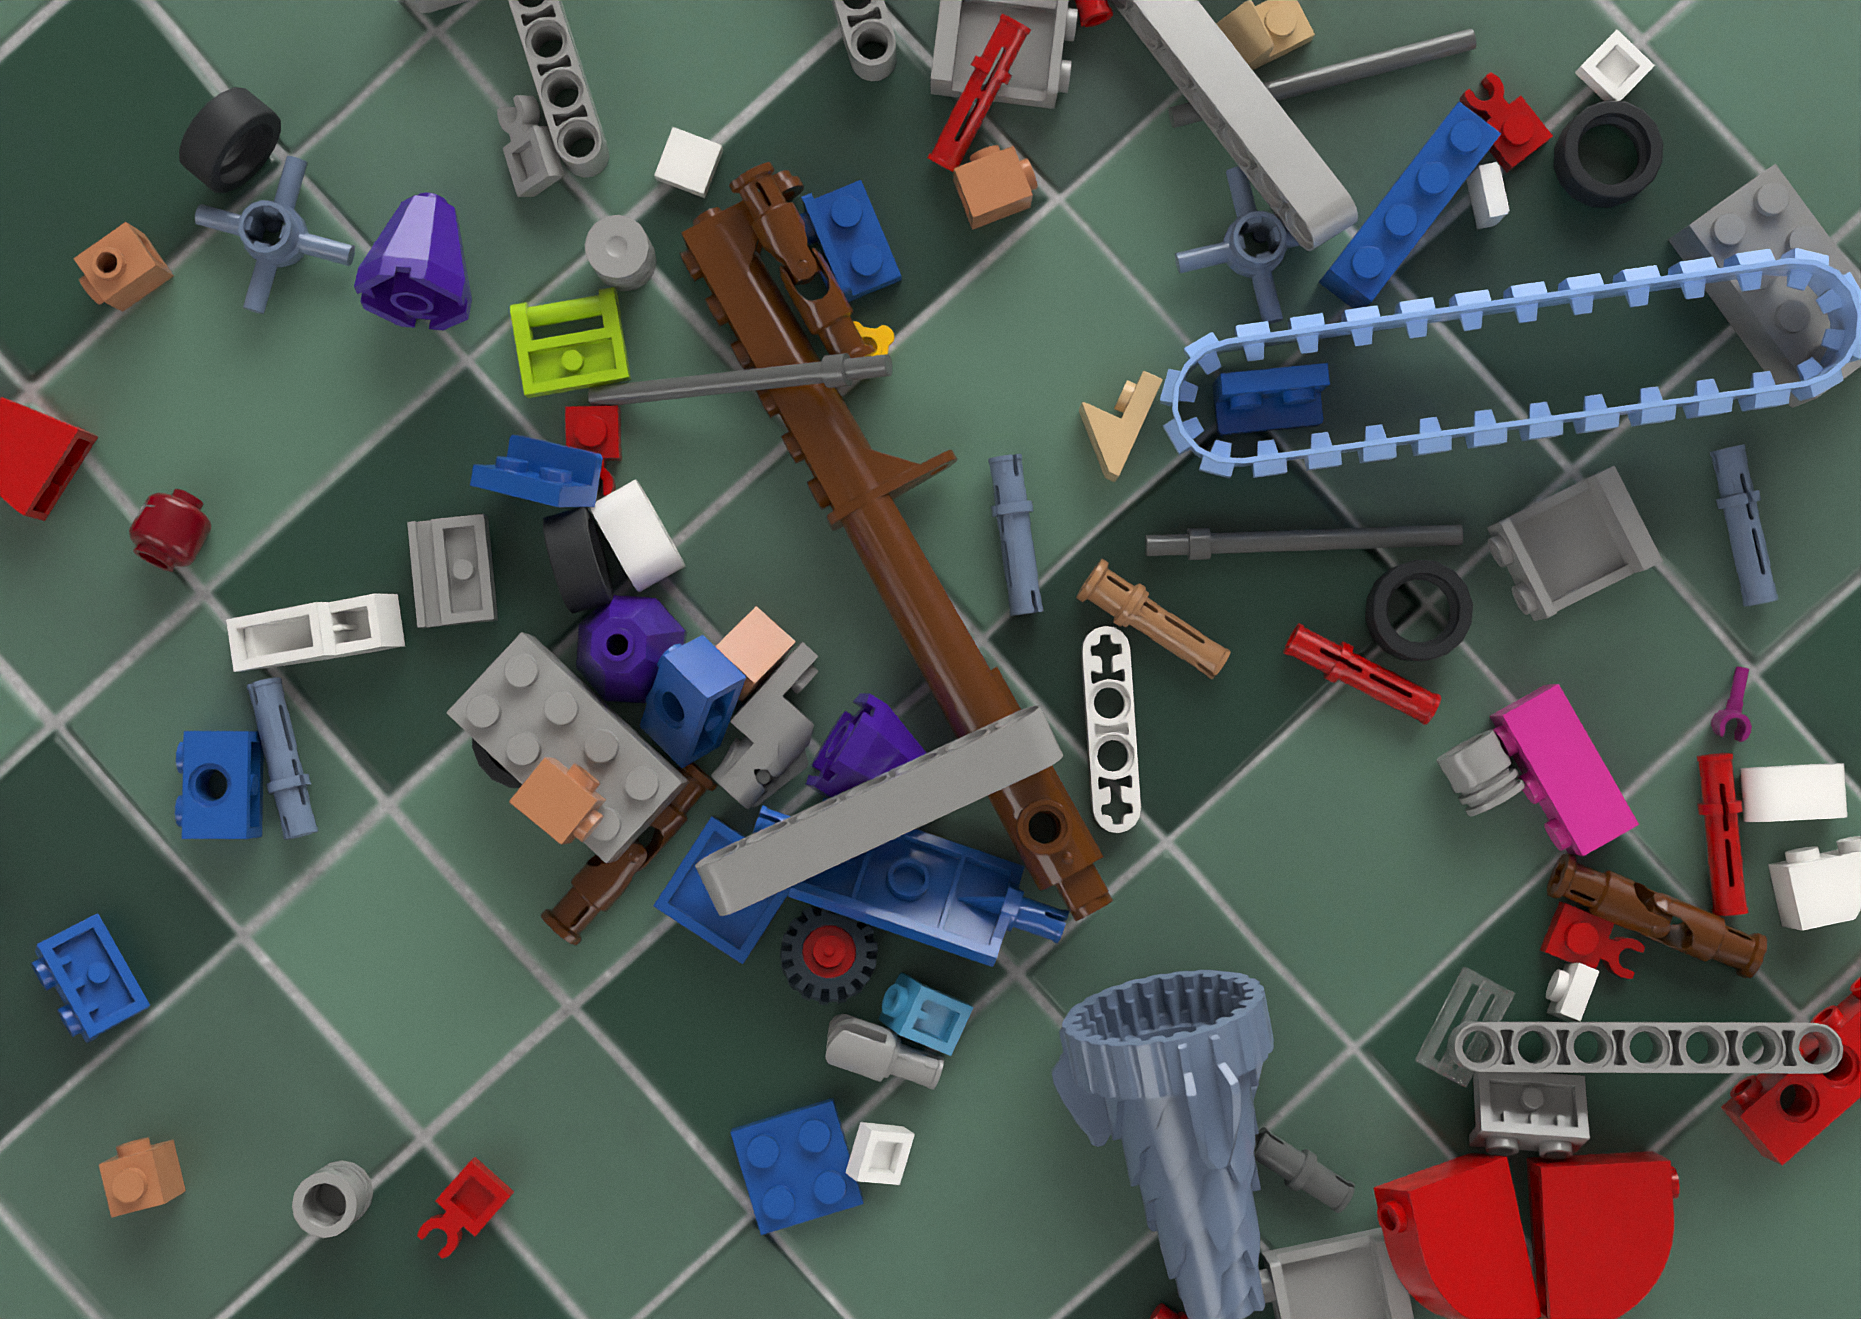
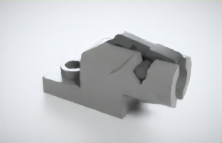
[711,642,819,810]

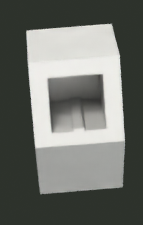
[1768,836,1861,931]

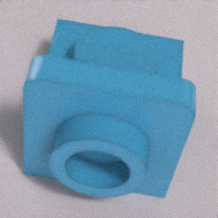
[879,972,974,1056]

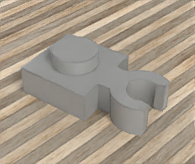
[497,95,565,197]

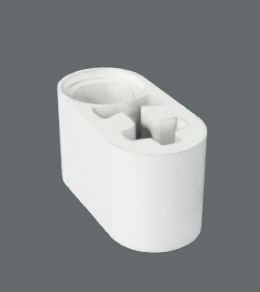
[590,479,685,592]
[1740,763,1847,822]

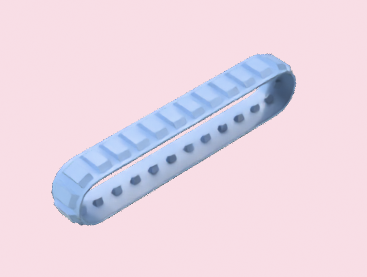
[1160,248,1861,479]

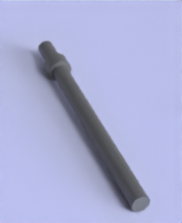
[1168,28,1476,128]
[588,353,892,406]
[1145,524,1463,560]

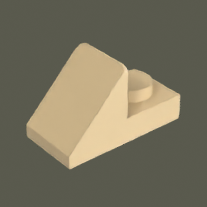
[1216,0,1315,70]
[1079,371,1163,482]

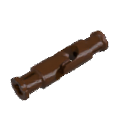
[729,162,876,358]
[541,762,718,946]
[1547,853,1768,978]

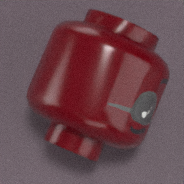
[129,489,211,571]

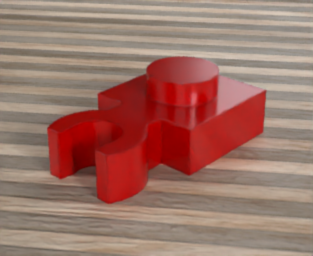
[1460,72,1553,173]
[565,405,622,496]
[1540,901,1645,979]
[417,1157,514,1259]

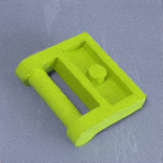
[510,287,631,398]

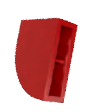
[1527,1151,1680,1319]
[1373,1153,1541,1319]

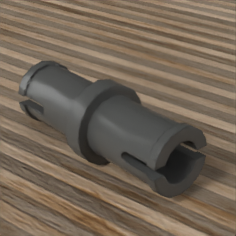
[1254,1127,1355,1213]

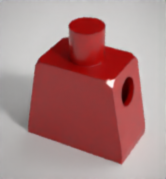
[0,397,98,521]

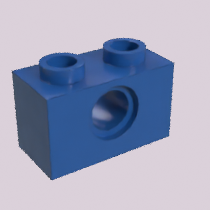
[640,635,746,768]
[175,731,264,839]

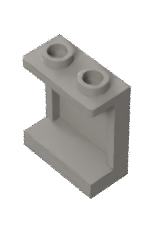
[931,0,1078,109]
[1487,466,1663,621]
[1259,1228,1414,1319]

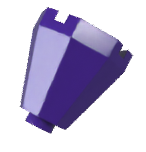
[354,192,472,331]
[576,595,687,704]
[805,693,926,797]

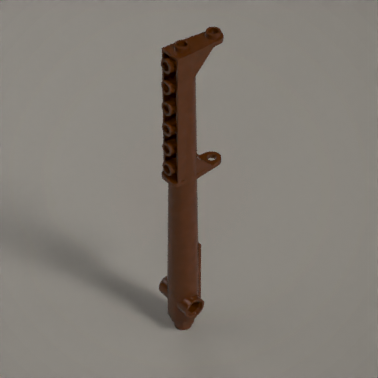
[679,170,1113,921]

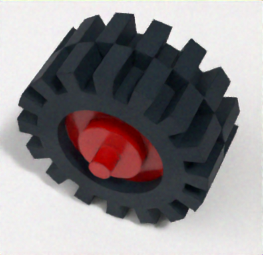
[780,907,878,1005]

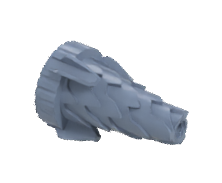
[1051,970,1274,1319]

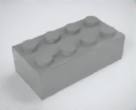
[1668,164,1861,408]
[446,632,690,863]

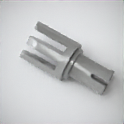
[825,1014,944,1090]

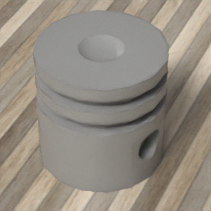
[585,215,657,291]
[1436,729,1525,817]
[292,1160,373,1238]

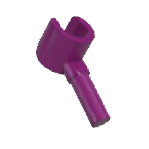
[1711,667,1752,742]

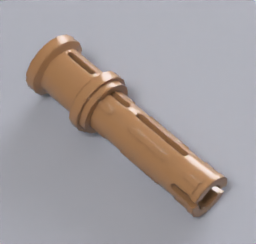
[1076,559,1231,680]

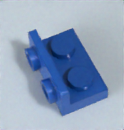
[800,180,902,302]
[1212,363,1330,435]
[470,435,603,507]
[31,913,150,1043]

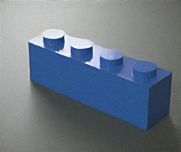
[1318,102,1501,309]

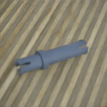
[1710,444,1779,607]
[988,454,1044,616]
[247,677,318,840]

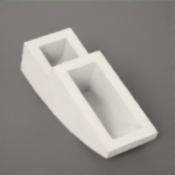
[226,594,405,672]

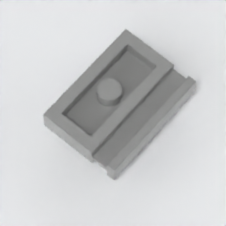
[407,514,498,629]

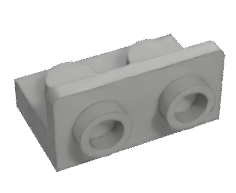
[1469,1071,1590,1160]

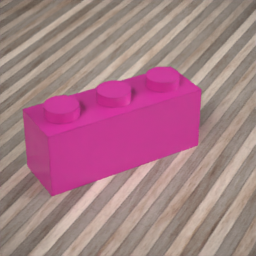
[1490,684,1639,856]

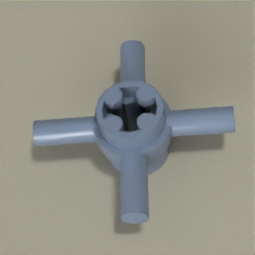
[195,156,355,314]
[1175,166,1334,324]

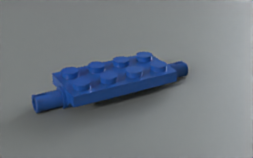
[752,797,1069,967]

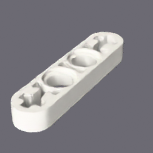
[1081,626,1141,833]

